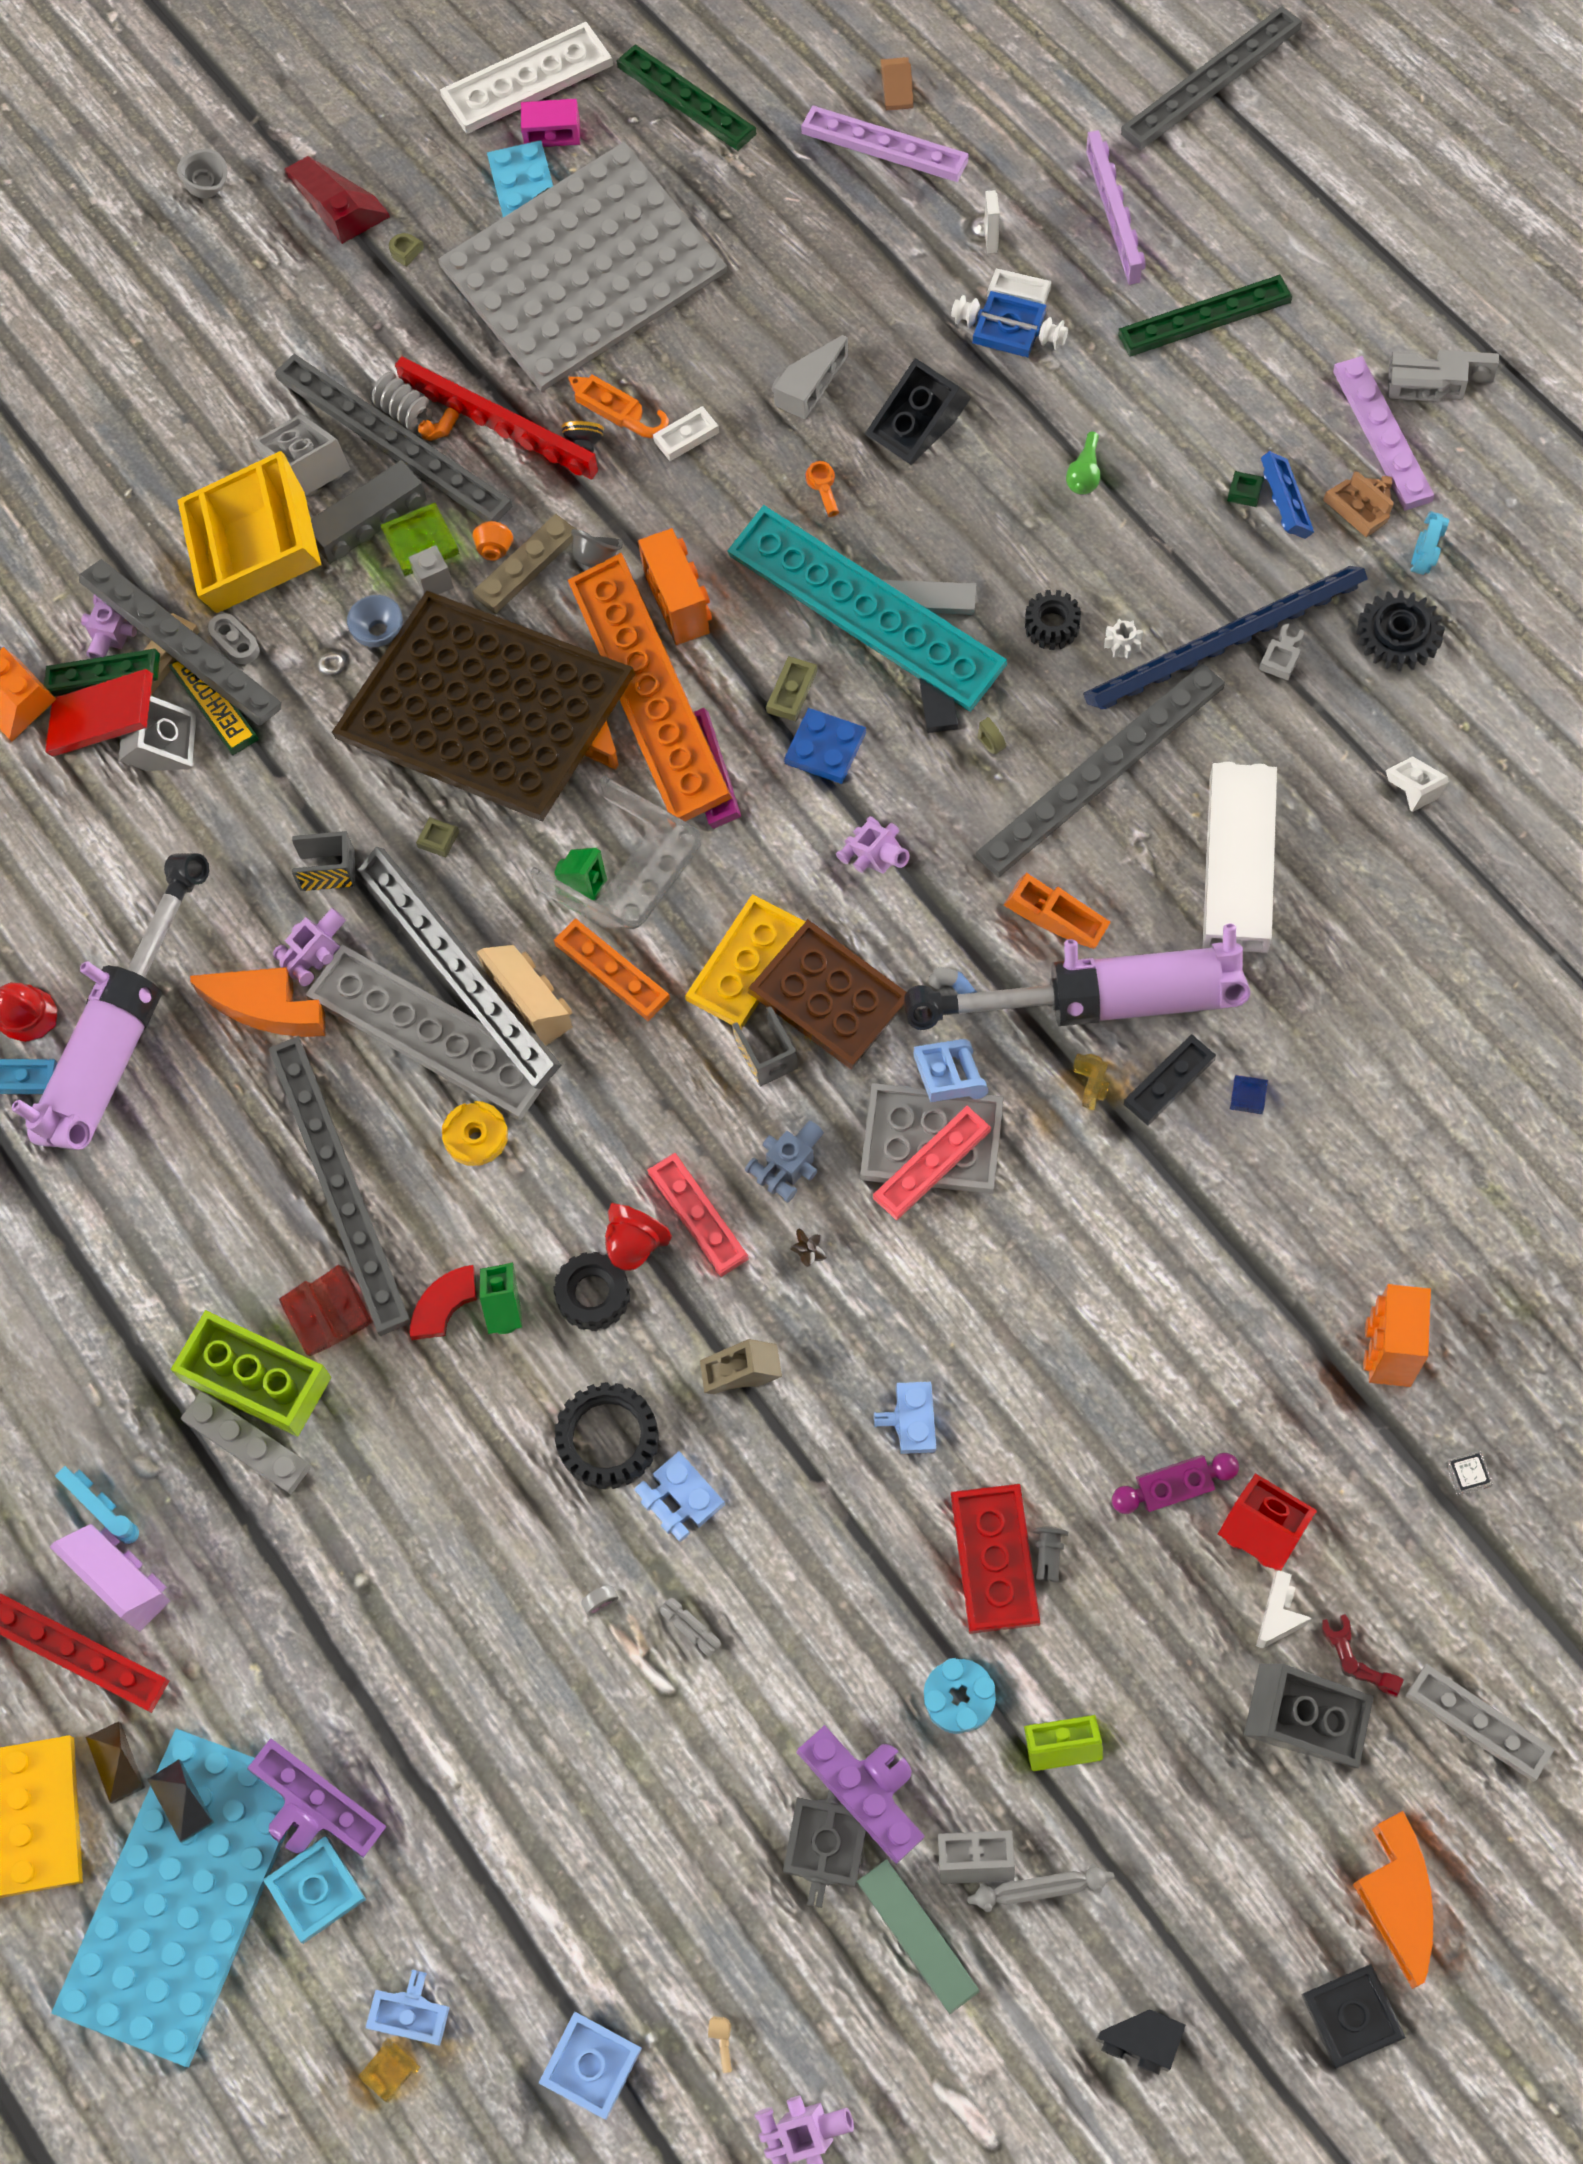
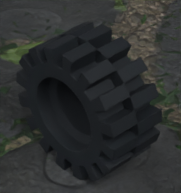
[1025,590,1081,650]

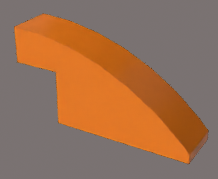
[190,967,326,1037]
[1353,1811,1434,1989]

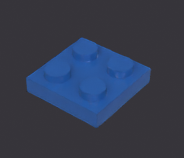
[784,708,866,784]

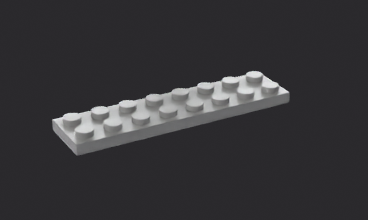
[305,945,547,1121]

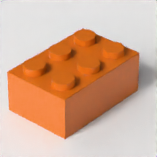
[638,528,712,646]
[1363,1284,1431,1387]

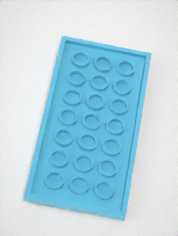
[51,1729,287,2068]

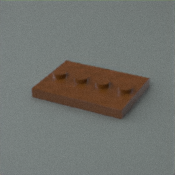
[748,919,906,1070]

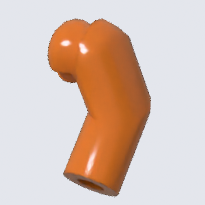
[418,408,459,441]

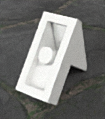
[1386,756,1449,812]
[1256,1571,1311,1648]

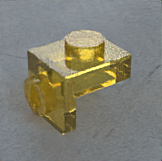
[1073,1054,1110,1110]

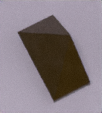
[86,1721,145,1804]

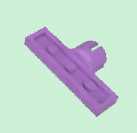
[796,1725,925,1864]
[247,1738,387,1858]

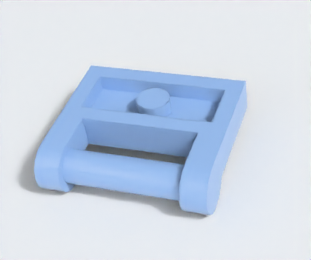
[914,1039,989,1102]

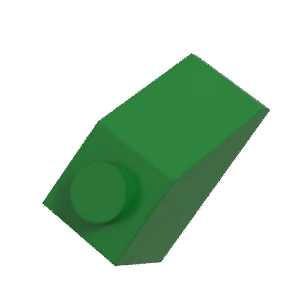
[554,848,607,905]
[480,1262,522,1334]

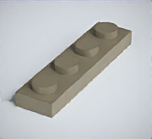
[472,514,576,614]

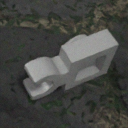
[1259,624,1304,680]

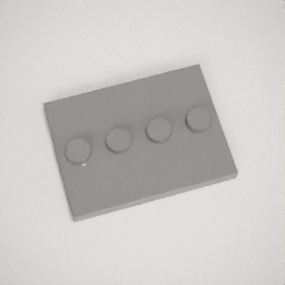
[860,1083,1004,1194]

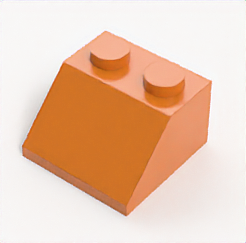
[0,647,56,741]

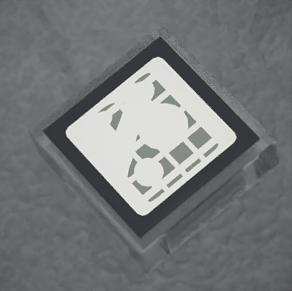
[1445,1451,1493,1496]

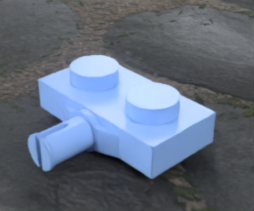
[874,1382,936,1454]
[366,1970,450,2046]

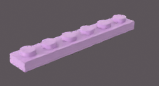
[801,105,968,182]
[1086,130,1145,285]
[1333,356,1434,511]

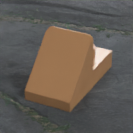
[881,57,913,111]

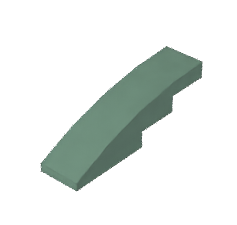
[857,1859,980,2015]

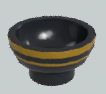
[561,421,604,452]

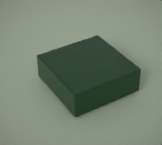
[1227,471,1264,508]

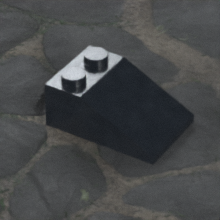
[865,358,971,465]

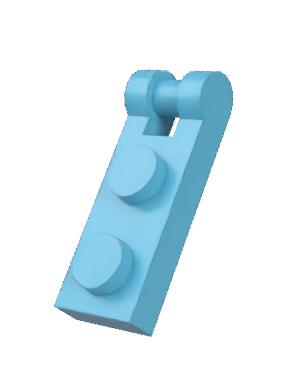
[55,1466,139,1544]

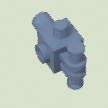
[745,1121,824,1203]

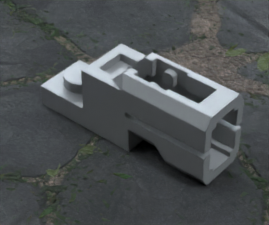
[1388,350,1499,402]

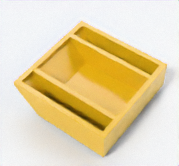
[177,451,321,613]

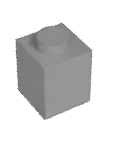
[409,545,454,595]

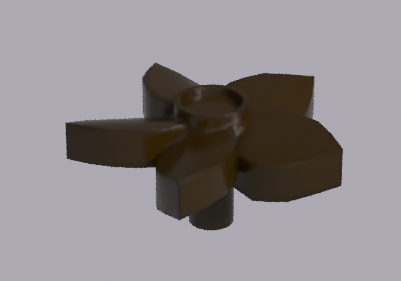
[790,1228,827,1268]

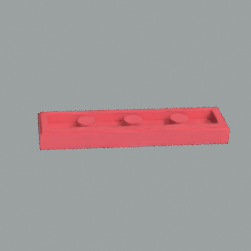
[873,1106,991,1221]
[647,1153,749,1277]

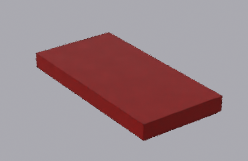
[45,669,153,757]
[951,1484,1040,1634]

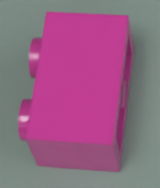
[521,99,580,147]

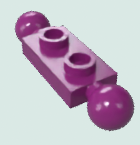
[1112,1453,1239,1514]

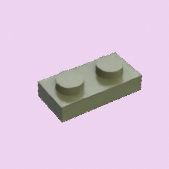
[766,656,817,722]

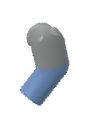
[928,967,977,994]

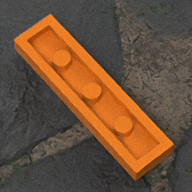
[554,918,670,1021]

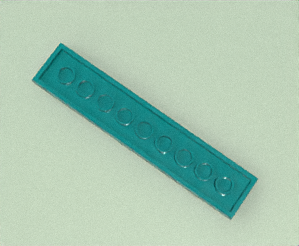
[727,505,1007,712]

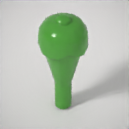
[1066,431,1100,495]

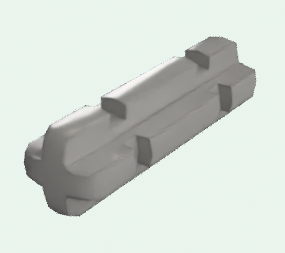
[660,1598,721,1656]

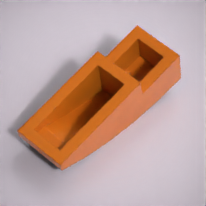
[1004,872,1111,949]

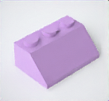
[49,1524,170,1632]

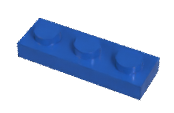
[1260,451,1314,539]

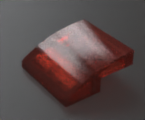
[279,1264,373,1356]

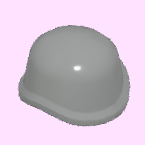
[177,149,227,199]

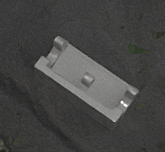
[938,1830,1015,1884]

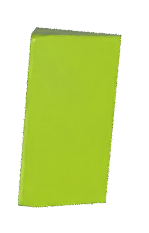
[1024,1715,1103,1771]

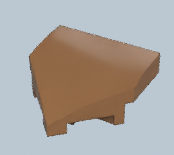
[1323,471,1394,537]

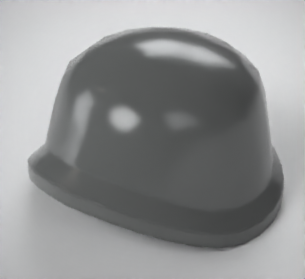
[571,529,623,567]

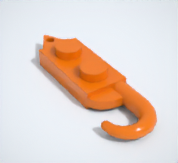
[568,374,669,438]

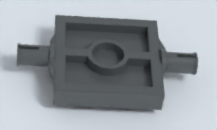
[783,1790,866,1908]

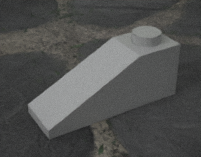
[772,335,848,419]

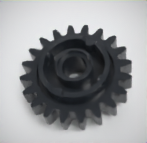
[1356,590,1445,671]

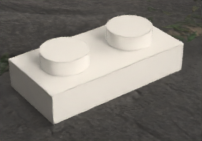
[653,406,719,461]

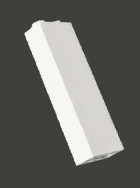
[1202,761,1277,953]

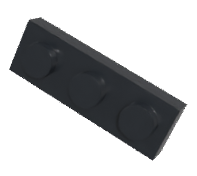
[1123,1034,1216,1126]

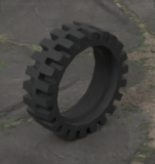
[554,1382,659,1489]

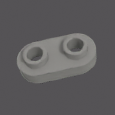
[208,613,260,664]

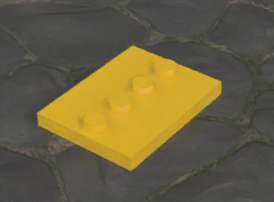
[0,1735,83,1898]

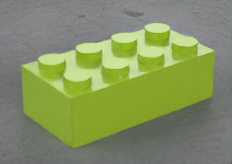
[170,1310,332,1437]

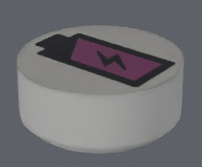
[581,1585,618,1615]

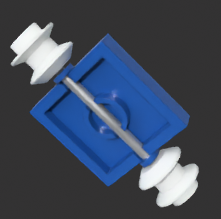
[951,291,1068,358]

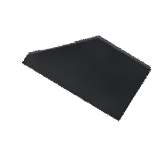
[919,678,958,733]

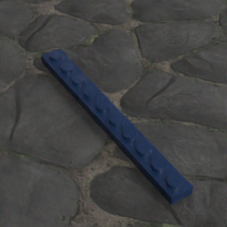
[1083,566,1368,709]

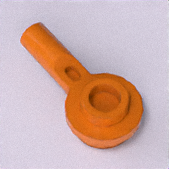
[805,461,839,517]

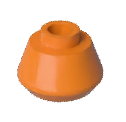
[472,521,514,561]

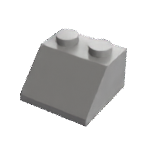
[119,696,197,771]

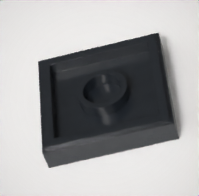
[1301,1964,1406,2069]

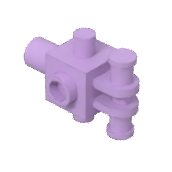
[81,594,137,659]
[836,816,909,874]
[273,908,346,986]
[754,2095,854,2164]

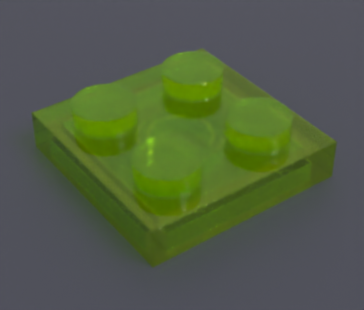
[380,503,460,577]

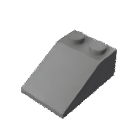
[252,414,351,497]

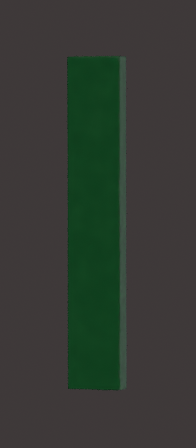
[616,44,757,151]
[1118,274,1292,357]

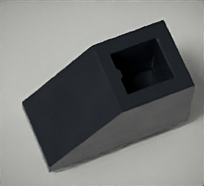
[1096,2009,1186,2075]

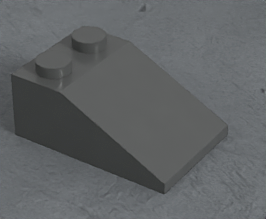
[1244,1664,1374,1768]

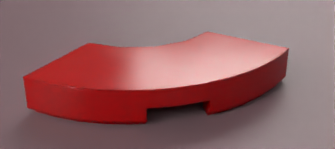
[410,1265,477,1340]

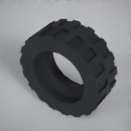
[553,1252,631,1331]

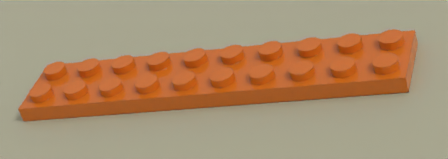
[568,553,732,826]

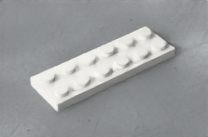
[440,22,613,134]

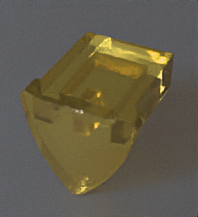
[358,2037,421,2103]

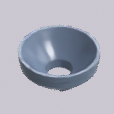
[347,595,403,647]

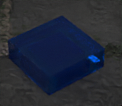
[1230,1075,1268,1115]

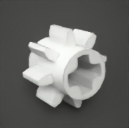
[1104,619,1143,659]

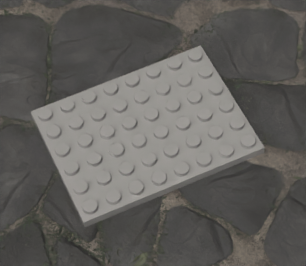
[438,142,727,392]

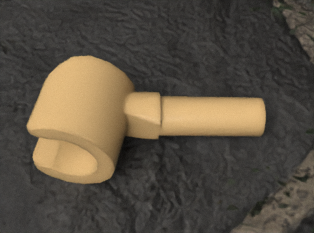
[708,2016,732,2073]

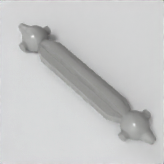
[967,1864,1114,1912]

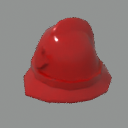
[0,982,58,1042]
[605,1203,672,1271]

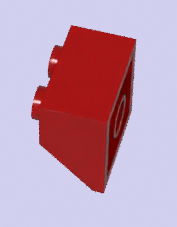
[1217,1473,1317,1571]

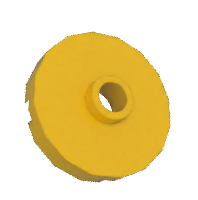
[442,1101,508,1166]

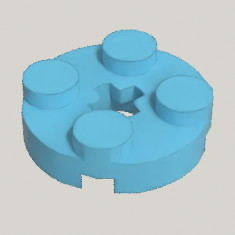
[1411,511,1449,575]
[924,1658,996,1734]

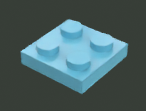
[263,1836,366,1944]

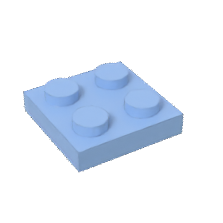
[539,2011,642,2120]

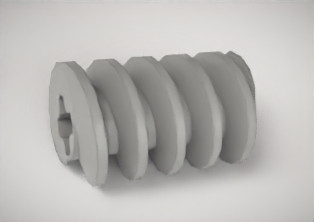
[370,372,433,433]

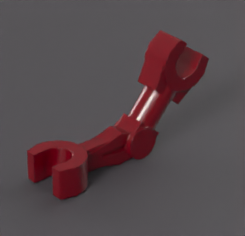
[1321,1614,1404,1698]

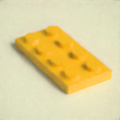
[685,894,806,1030]

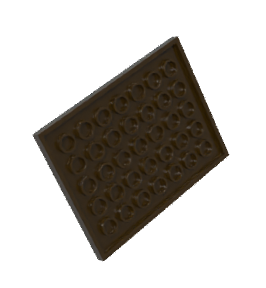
[332,590,635,822]

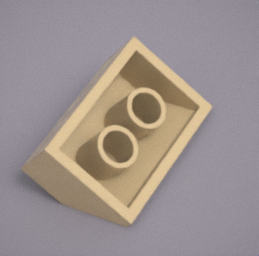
[477,945,573,1046]

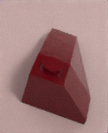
[284,156,390,244]

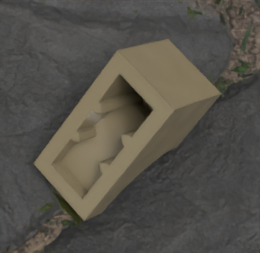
[700,1339,782,1395]

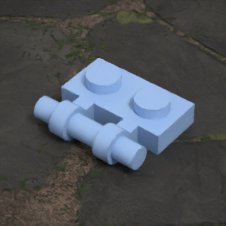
[634,1451,725,1542]

